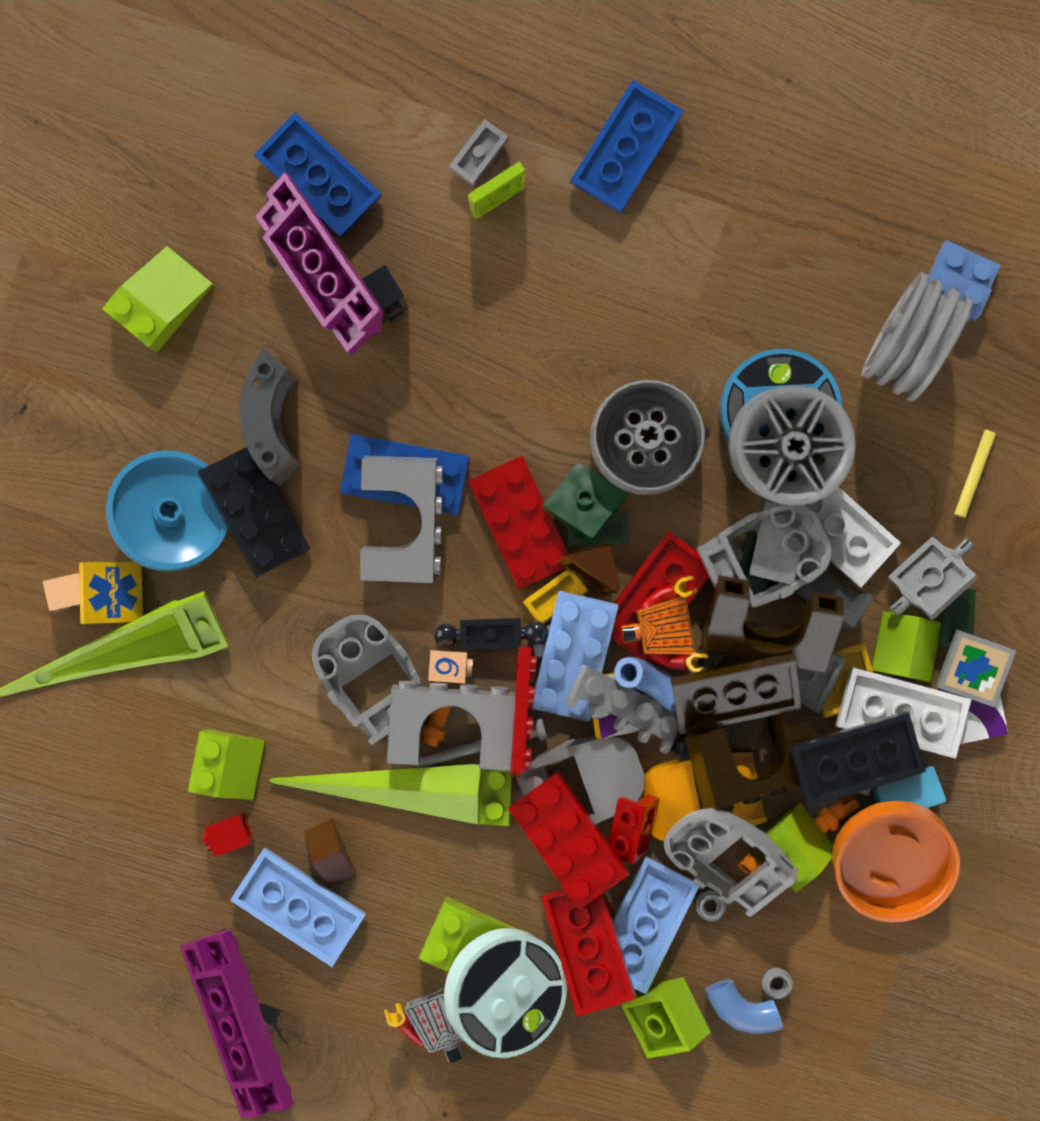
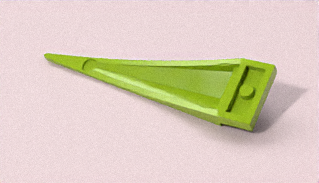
[0,591,229,697]
[269,763,513,826]

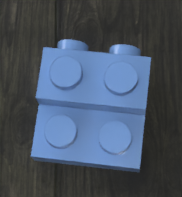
[927,240,1001,322]

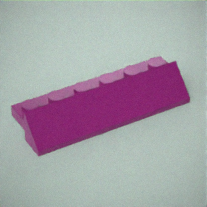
[255,173,383,353]
[180,928,294,1118]

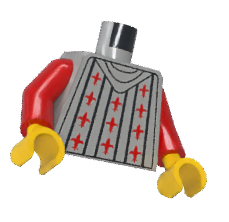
[384,988,465,1063]

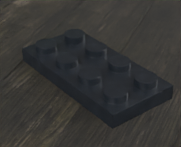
[197,447,311,579]
[789,711,926,807]

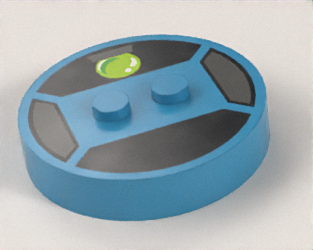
[719,349,842,468]

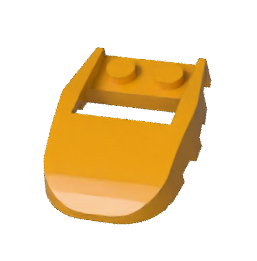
[641,749,767,841]

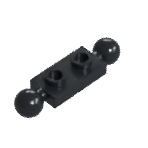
[434,618,548,650]

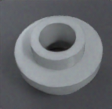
[695,890,726,921]
[762,968,793,999]

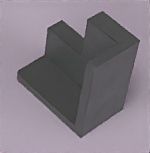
[792,572,874,628]

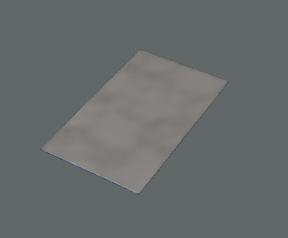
[749,501,802,585]

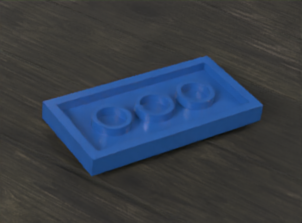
[570,80,684,214]
[254,112,382,239]
[340,434,469,515]

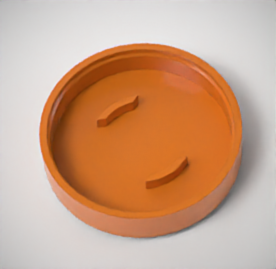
[831,801,960,922]

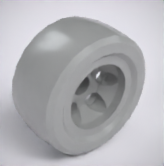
[590,380,705,496]

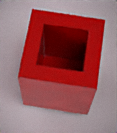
[203,812,254,857]

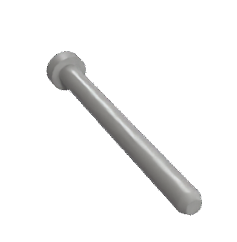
[417,718,547,768]

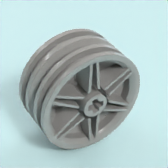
[861,272,973,402]
[728,386,855,505]

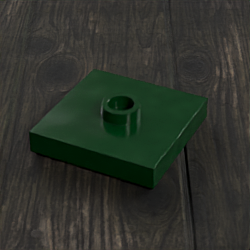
[543,462,627,542]

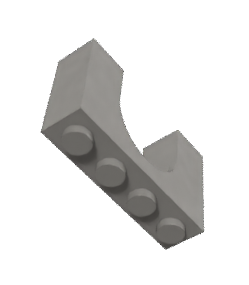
[360,456,443,583]
[387,681,515,771]

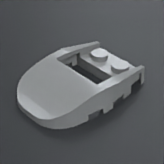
[696,504,831,608]
[312,614,423,745]
[517,735,645,825]
[664,808,798,917]

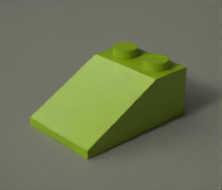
[102,246,214,353]
[419,896,517,972]

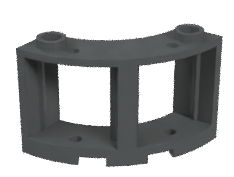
[240,348,301,486]

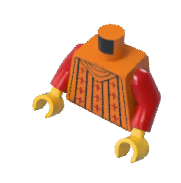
[621,576,708,672]

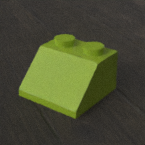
[188,729,266,800]
[762,802,834,893]
[621,977,711,1059]

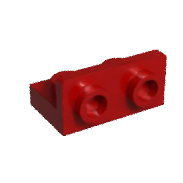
[608,794,659,864]

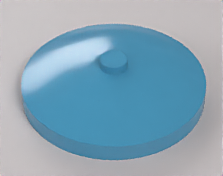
[106,451,228,572]

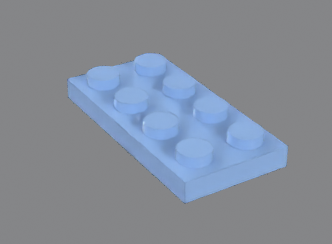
[533,590,618,722]
[230,847,366,967]
[613,856,699,994]

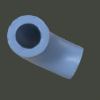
[614,657,675,712]
[705,979,784,1035]

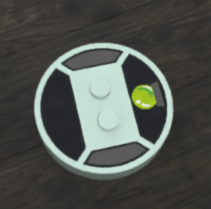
[444,928,567,1058]

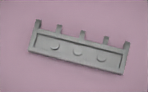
[566,665,679,754]

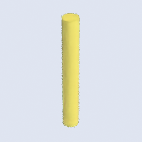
[954,430,996,518]

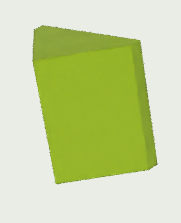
[871,611,942,682]

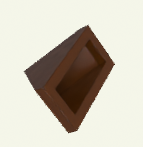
[557,545,620,595]
[304,819,357,887]

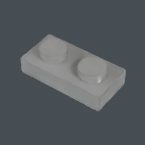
[449,119,509,187]

